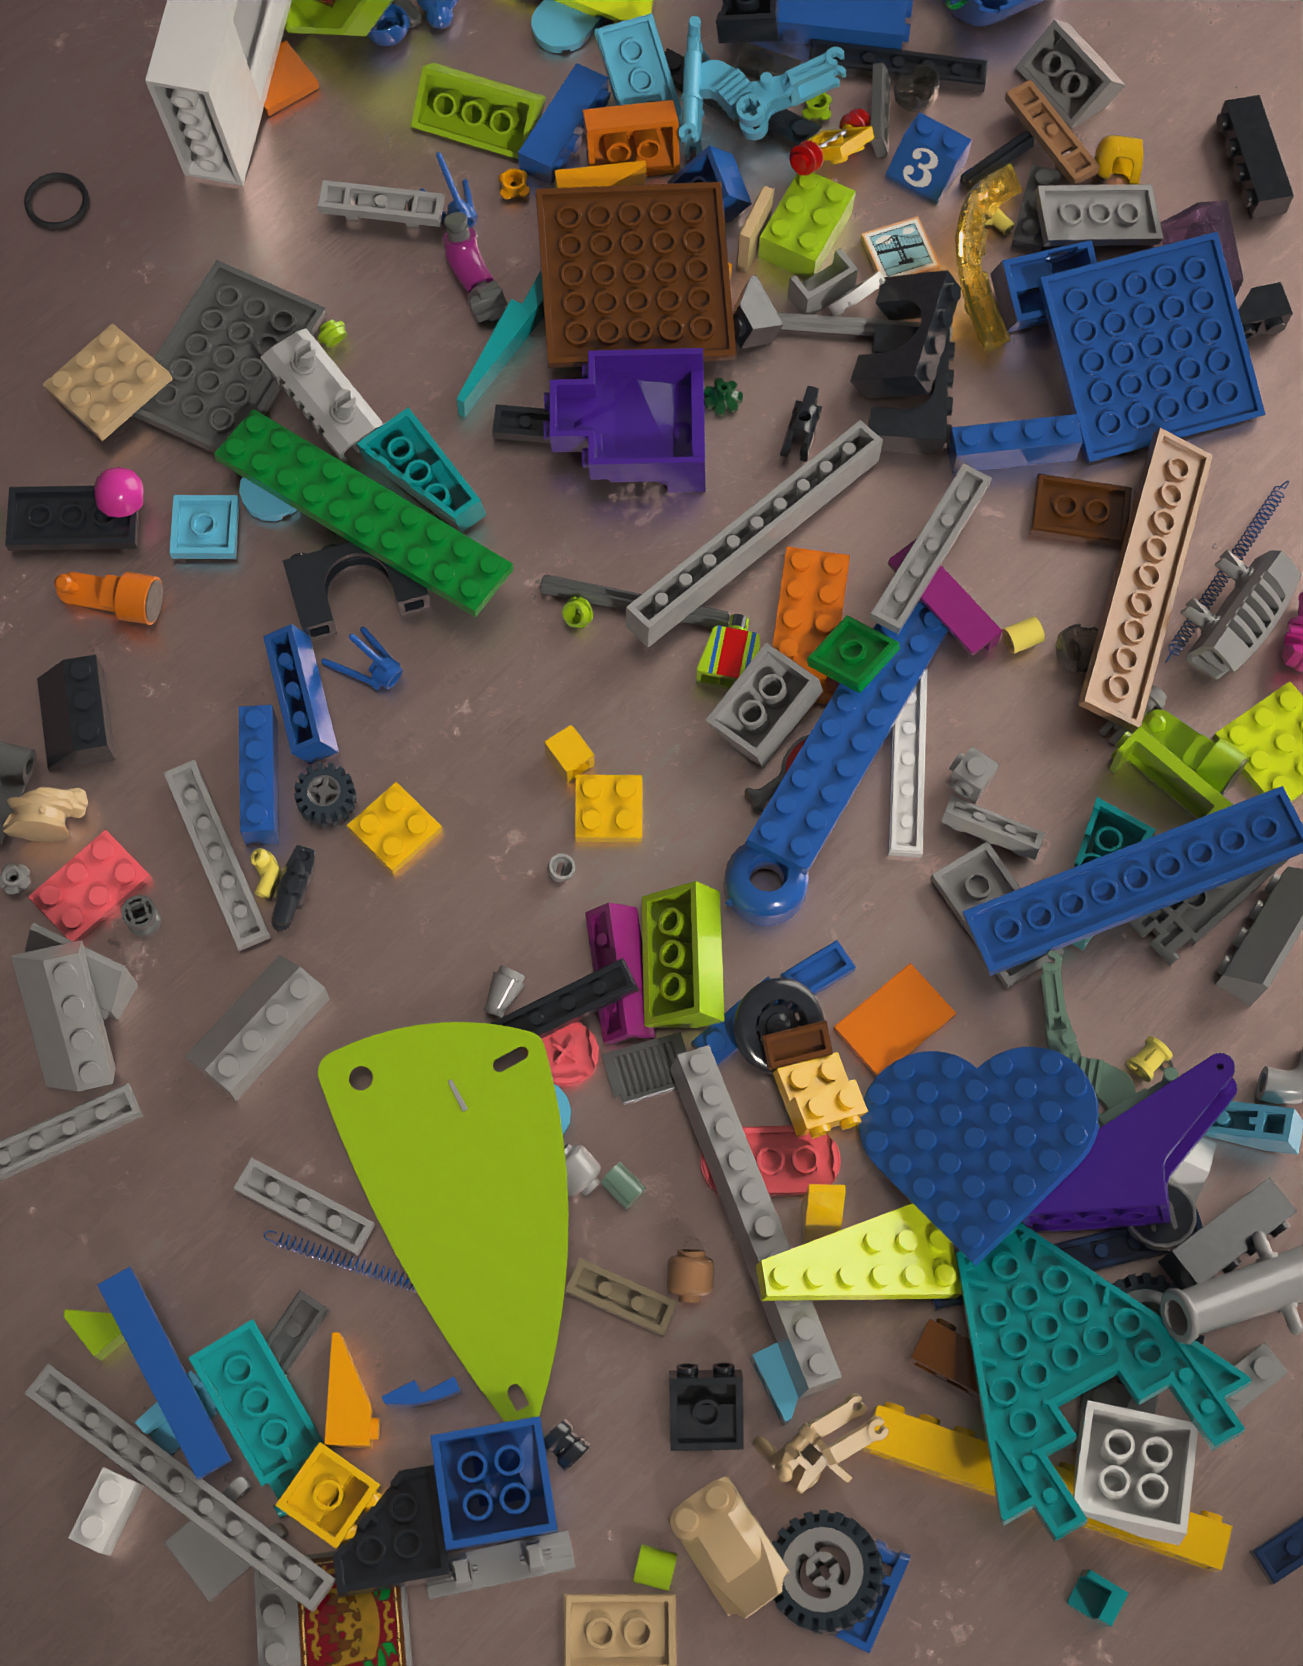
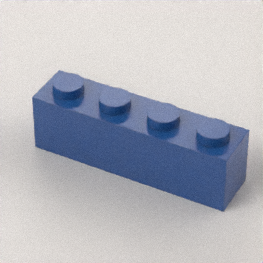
[518,63,611,185]
[947,414,1083,474]
[263,624,339,764]
[239,705,280,846]

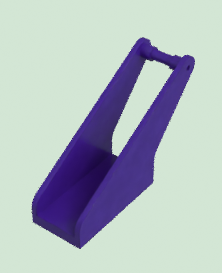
[1023,1053,1237,1233]

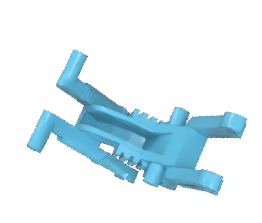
[679,16,846,160]

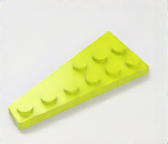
[756,1203,962,1301]

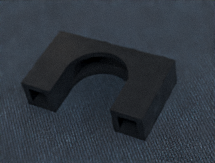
[850,270,962,399]
[868,324,955,455]
[282,542,431,641]

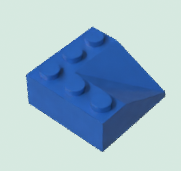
[430,1416,558,1552]

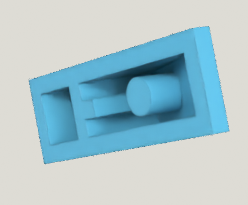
[1204,1101,1303,1155]

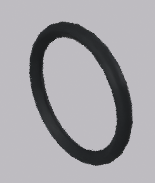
[24,172,89,229]

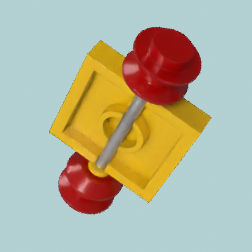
[789,108,874,176]

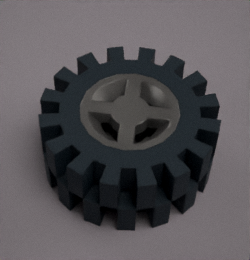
[294,763,357,828]

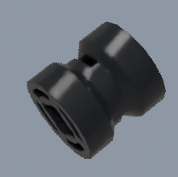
[544,1418,591,1471]

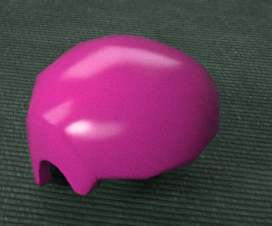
[94,467,144,518]

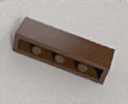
[907,1318,980,1401]

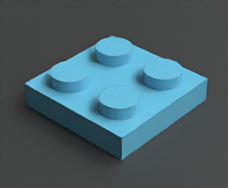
[169,495,240,559]

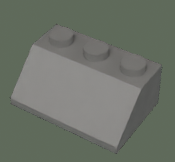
[1015,20,1126,128]
[705,643,823,768]
[24,923,138,1021]

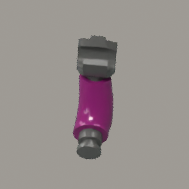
[443,212,508,323]

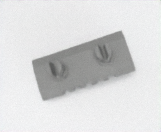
[260,328,384,462]
[1180,549,1302,680]

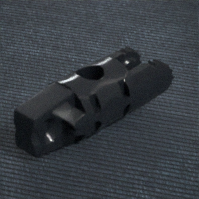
[780,386,823,462]
[271,845,316,932]

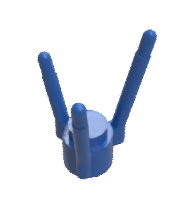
[419,152,478,228]
[321,627,403,691]

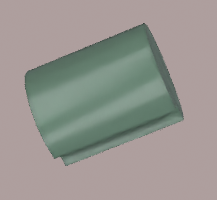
[600,1162,647,1210]

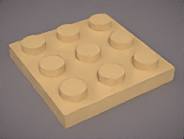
[42,323,173,441]

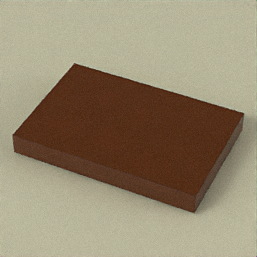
[1029,473,1132,548]

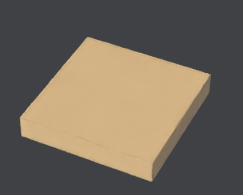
[736,186,774,273]

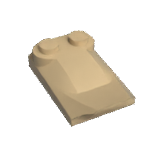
[667,1476,790,1619]

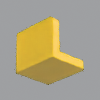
[544,725,595,784]

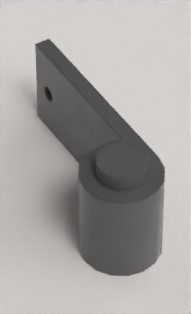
[0,741,36,845]

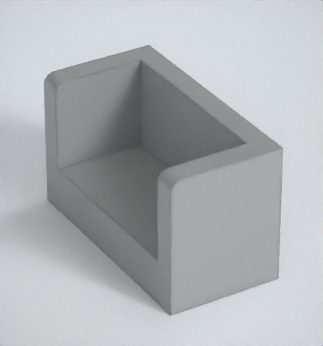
[787,248,858,315]

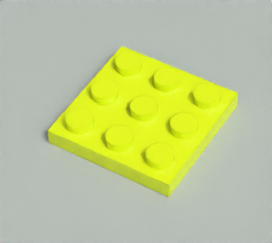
[1212,681,1303,802]

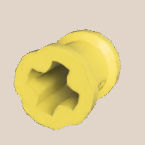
[1126,1036,1173,1082]

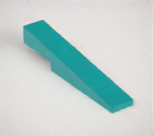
[456,270,544,417]

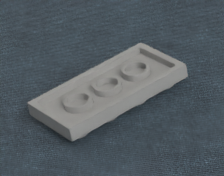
[1034,184,1163,247]
[930,841,1064,989]

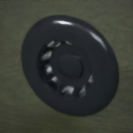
[734,978,825,1074]

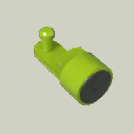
[1142,709,1249,795]

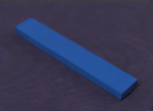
[97,1266,232,1480]

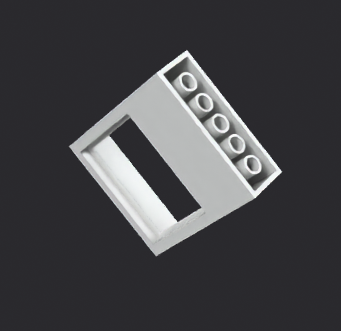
[145,0,292,186]

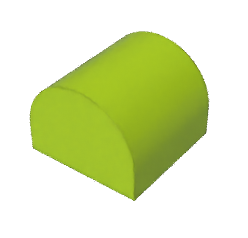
[633,1544,678,1591]

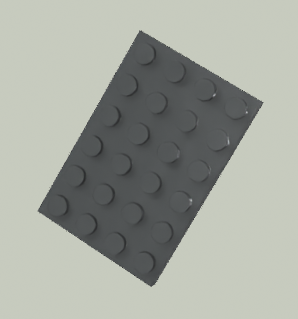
[132,260,327,453]

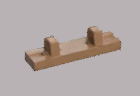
[1005,79,1100,185]

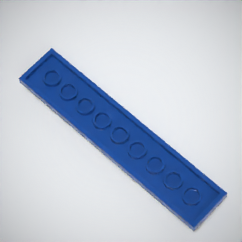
[746,601,949,876]
[963,786,1303,976]

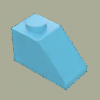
[750,1342,798,1426]

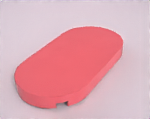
[700,1125,841,1198]

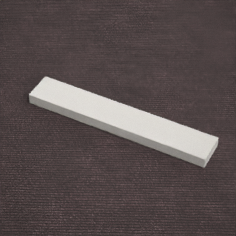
[888,669,927,858]

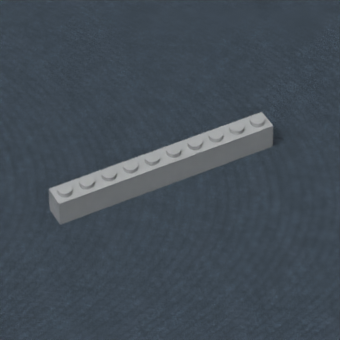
[626,420,883,648]
[670,1045,842,1399]

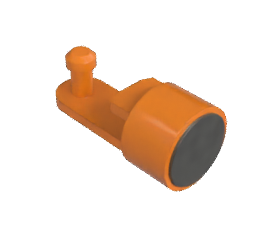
[54,572,163,625]

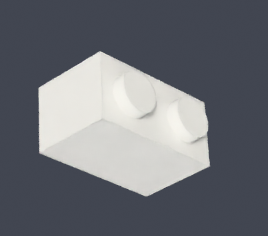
[68,1467,144,1556]

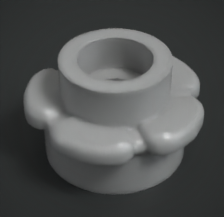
[0,863,31,895]

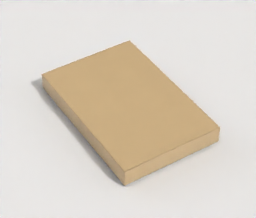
[564,1594,676,1666]

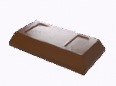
[762,1020,833,1070]

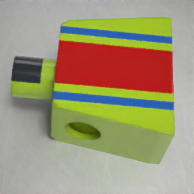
[696,614,760,690]

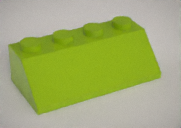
[411,63,546,159]
[642,881,725,1028]

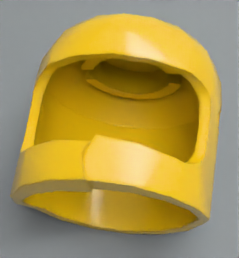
[1094,135,1144,185]

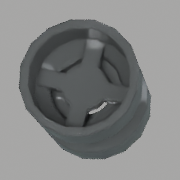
[121,895,162,938]

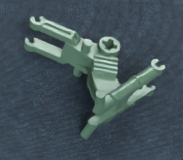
[1040,950,1178,1128]

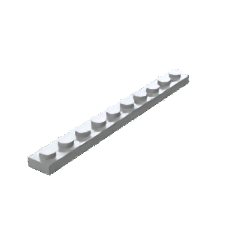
[24,1364,336,1612]

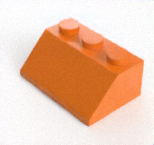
[583,100,680,177]

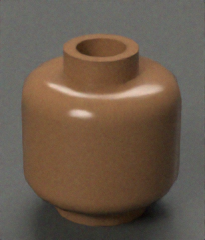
[667,1249,714,1303]

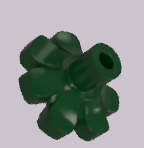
[704,378,743,417]

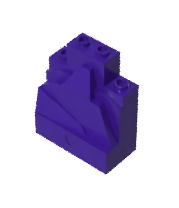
[544,348,706,493]

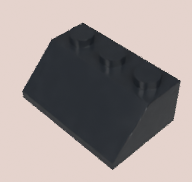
[37,654,115,771]

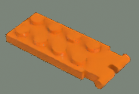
[772,546,850,704]

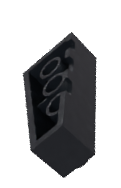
[716,0,779,44]

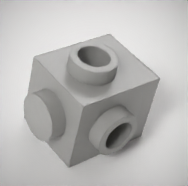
[948,746,1000,804]

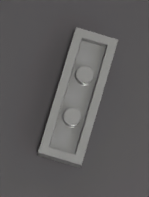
[941,796,1045,860]

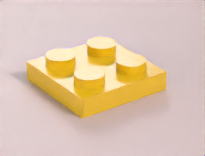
[575,774,642,842]
[347,782,443,875]

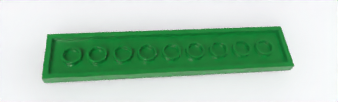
[214,409,514,618]

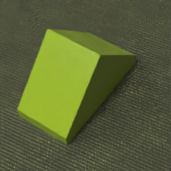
[63,1309,126,1360]

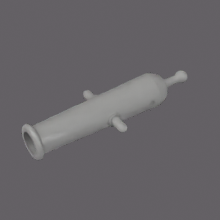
[1160,1230,1303,1344]

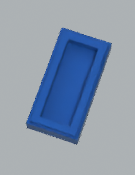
[780,940,856,995]

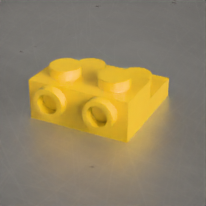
[773,1052,868,1139]
[276,1442,383,1549]

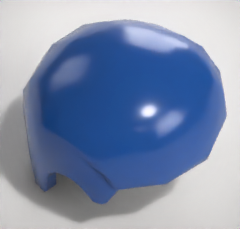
[368,4,410,47]

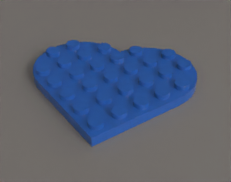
[859,1047,1099,1266]

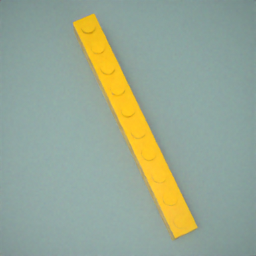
[861,1402,1233,1572]

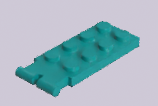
[188,1319,326,1519]

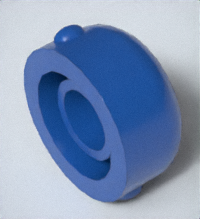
[723,842,809,926]

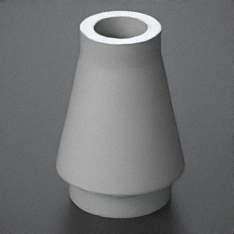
[483,965,525,1018]

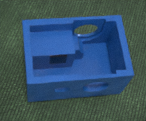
[990,240,1097,333]

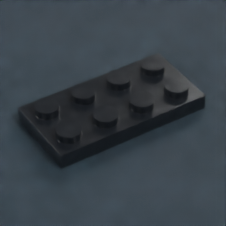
[5,485,139,551]

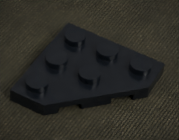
[333,1465,451,1598]

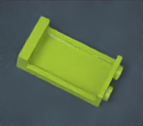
[1109,726,1233,819]

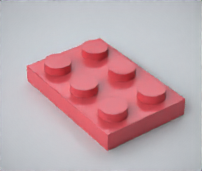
[28,829,152,942]

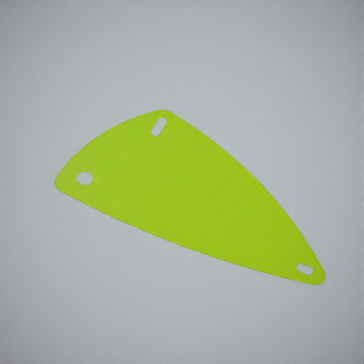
[318,1022,568,1422]

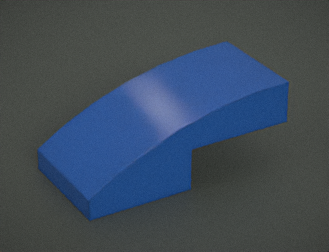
[381,1377,462,1408]

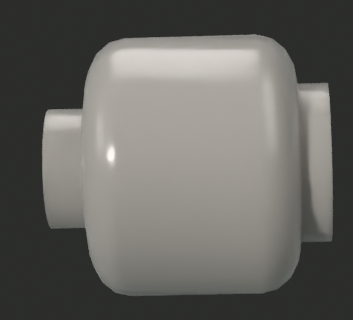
[564,1143,601,1196]

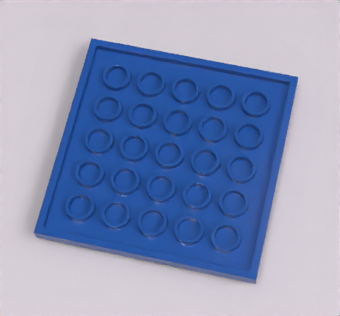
[1037,231,1266,464]

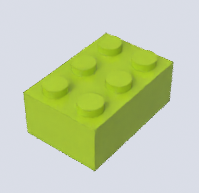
[758,172,856,279]

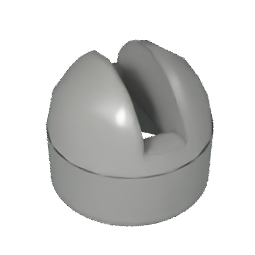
[547,853,576,882]

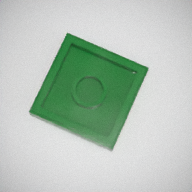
[807,615,900,694]

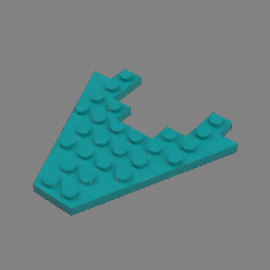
[956,1223,1252,1542]

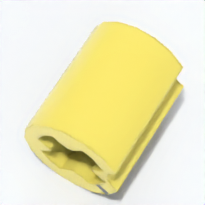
[1002,616,1045,654]

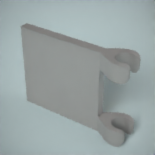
[164,1476,288,1602]

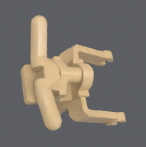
[753,1393,889,1494]

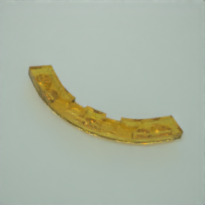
[955,163,1023,353]

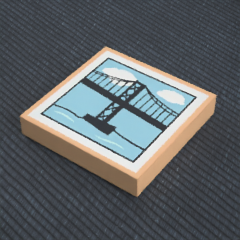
[860,216,941,277]

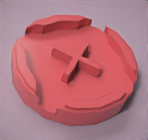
[542,1021,599,1088]

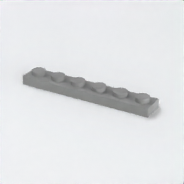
[870,464,992,634]
[163,760,271,951]

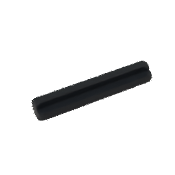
[960,131,1035,190]

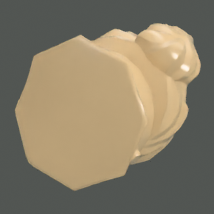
[3,787,88,842]

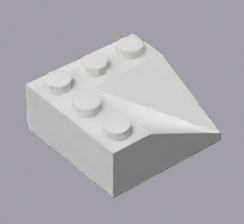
[1073,1400,1198,1545]

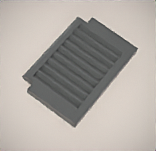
[601,1032,687,1105]

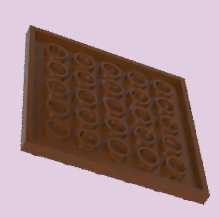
[536,182,737,368]

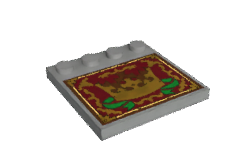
[254,1551,413,1666]

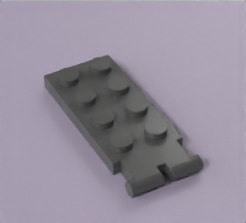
[1128,859,1289,966]

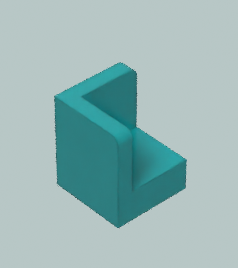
[1066,1569,1129,1627]

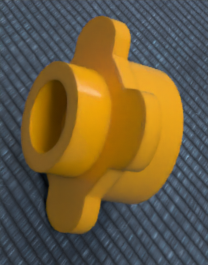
[498,168,530,199]

